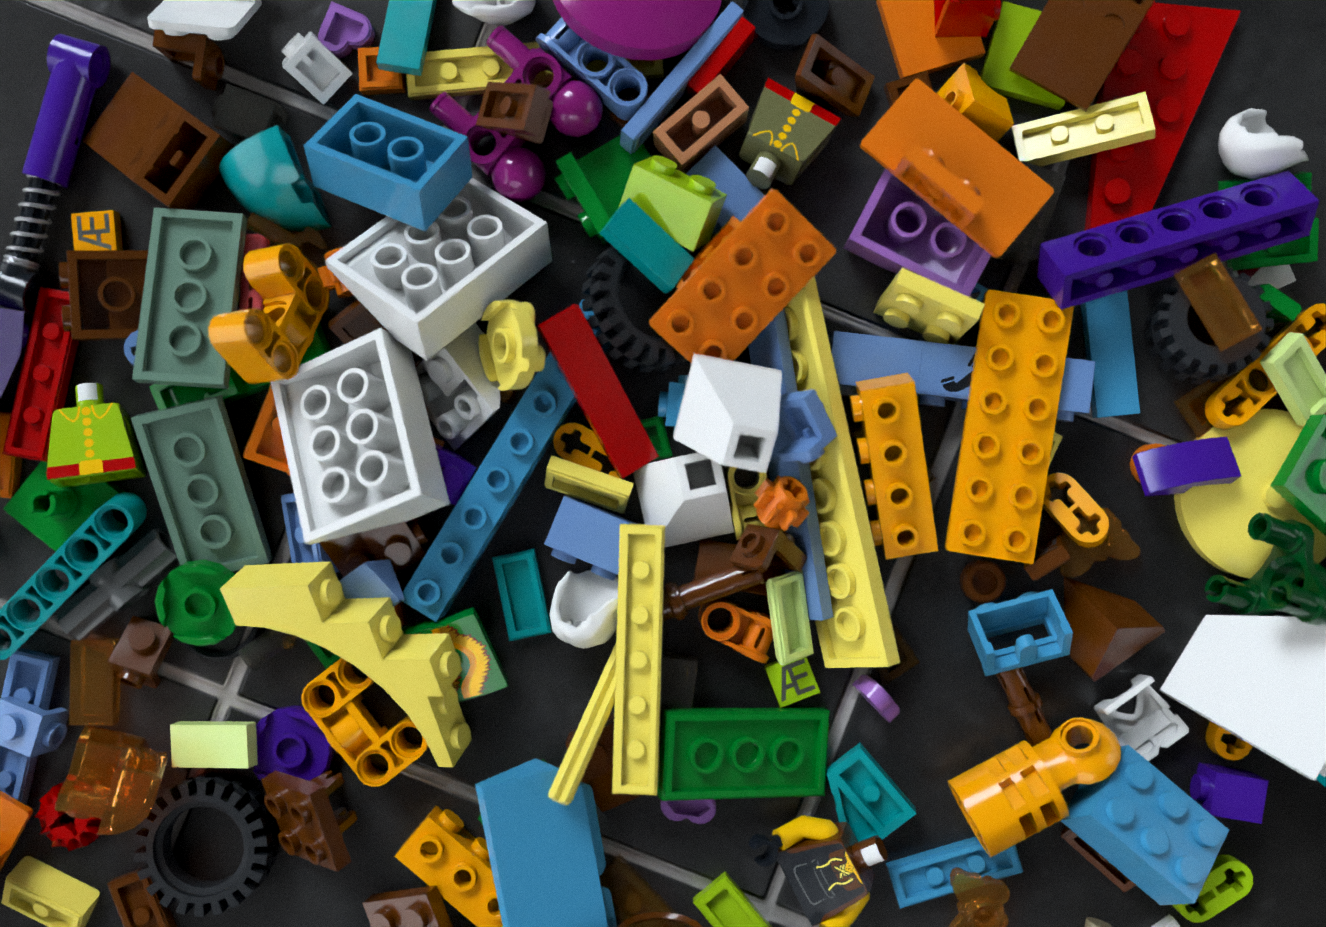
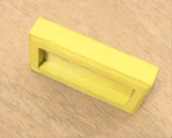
[544,455,634,514]

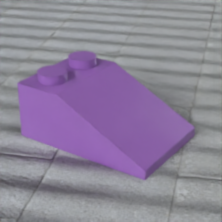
[843,168,991,297]

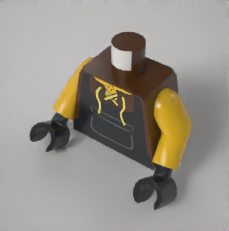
[749,815,888,927]

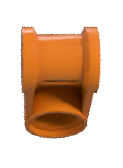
[698,598,773,664]

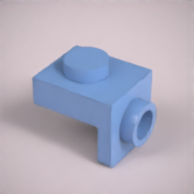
[778,389,838,464]
[0,696,70,757]

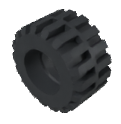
[1144,265,1274,384]

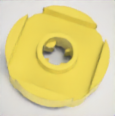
[479,300,545,391]

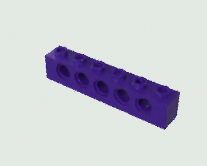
[1037,170,1320,310]

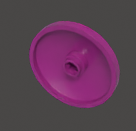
[553,0,722,60]

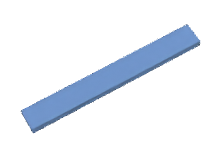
[748,308,834,621]

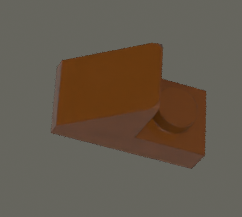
[795,34,875,116]
[476,82,553,144]

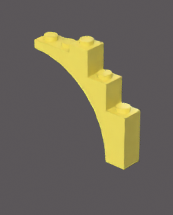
[220,561,472,767]

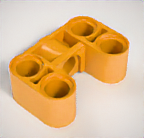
[208,243,330,384]
[301,658,428,787]

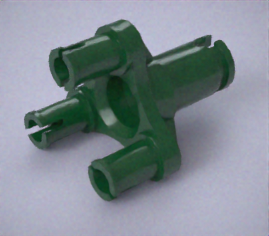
[1205,513,1326,626]

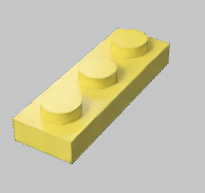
[1011,92,1156,169]

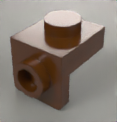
[152,29,225,91]
[730,524,808,572]
[108,616,175,689]

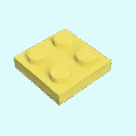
[874,268,985,345]

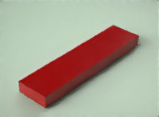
[2,287,79,462]
[536,304,659,479]

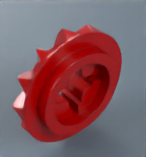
[35,780,107,851]

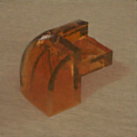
[54,725,168,835]

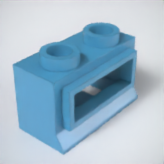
[968,589,1073,677]

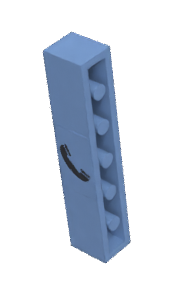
[828,331,1095,422]

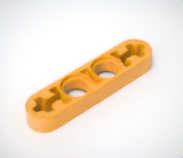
[1204,303,1326,430]

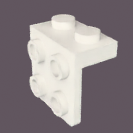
[147,0,262,40]

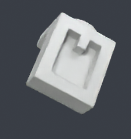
[281,31,353,105]

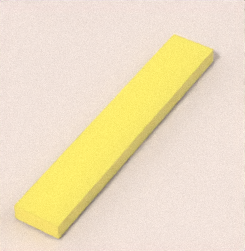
[406,42,664,100]
[612,524,666,796]

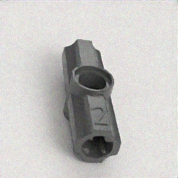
[55,528,178,641]

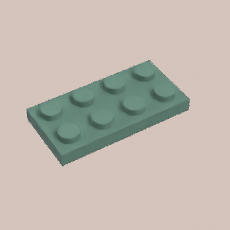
[132,207,247,389]
[131,395,273,571]

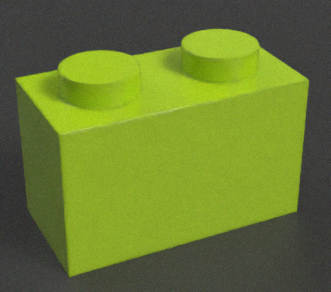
[619,156,727,251]

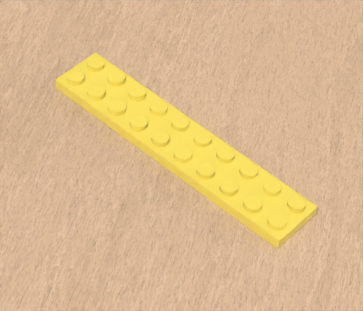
[784,276,900,668]

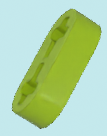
[1172,855,1253,923]

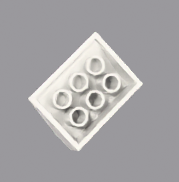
[325,178,552,361]
[271,328,450,545]

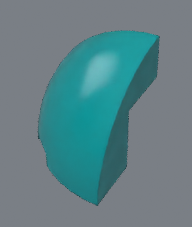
[219,125,332,232]

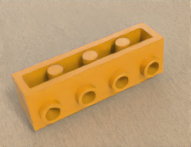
[850,373,938,559]
[394,805,503,927]

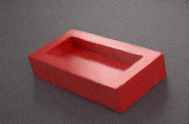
[686,16,756,99]

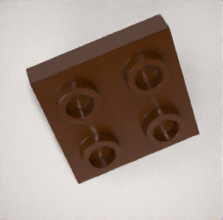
[261,770,358,872]

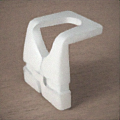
[1094,674,1189,762]

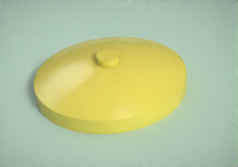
[1174,409,1326,579]

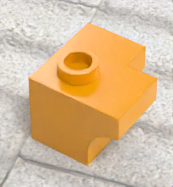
[937,63,1014,142]

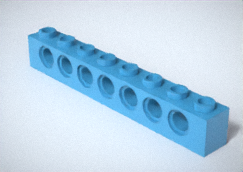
[402,299,612,622]

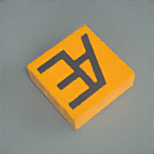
[71,210,123,250]

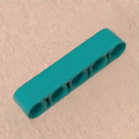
[0,492,147,660]

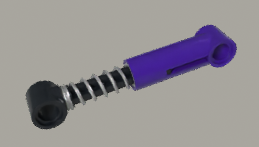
[0,33,111,314]

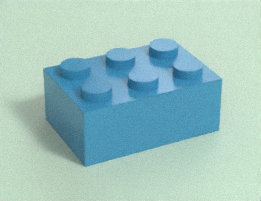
[304,94,472,231]
[1060,745,1229,905]

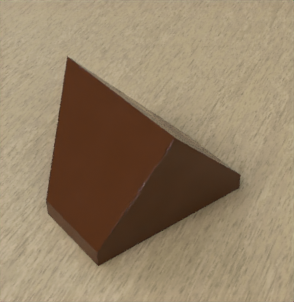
[1064,577,1165,682]

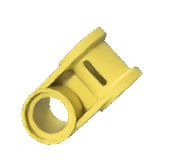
[726,466,769,540]

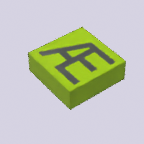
[764,657,820,708]

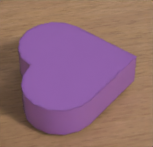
[318,1,375,59]
[852,674,900,723]
[661,799,716,824]

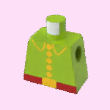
[46,383,146,488]

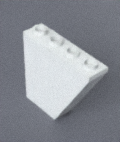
[1159,615,1326,780]

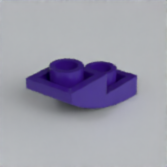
[1132,437,1241,497]

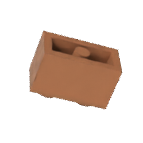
[653,74,749,173]

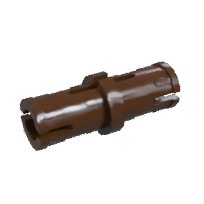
[996,667,1052,747]

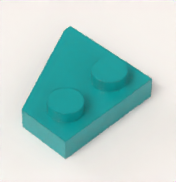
[827,742,917,842]

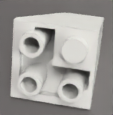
[416,323,500,450]
[673,353,782,473]
[633,452,734,547]

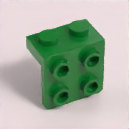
[555,135,651,246]

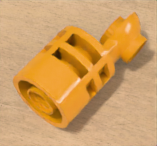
[947,717,1121,858]

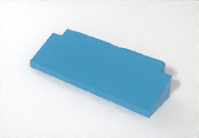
[475,758,617,927]

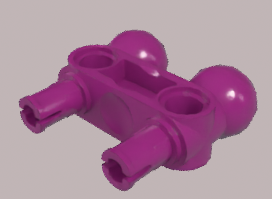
[429,25,603,203]

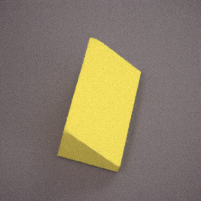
[1,856,100,927]

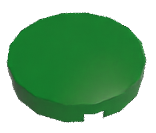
[155,559,238,647]

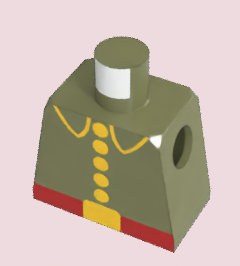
[739,78,841,189]

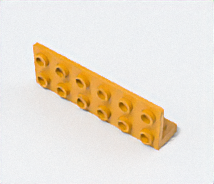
[945,290,1074,564]

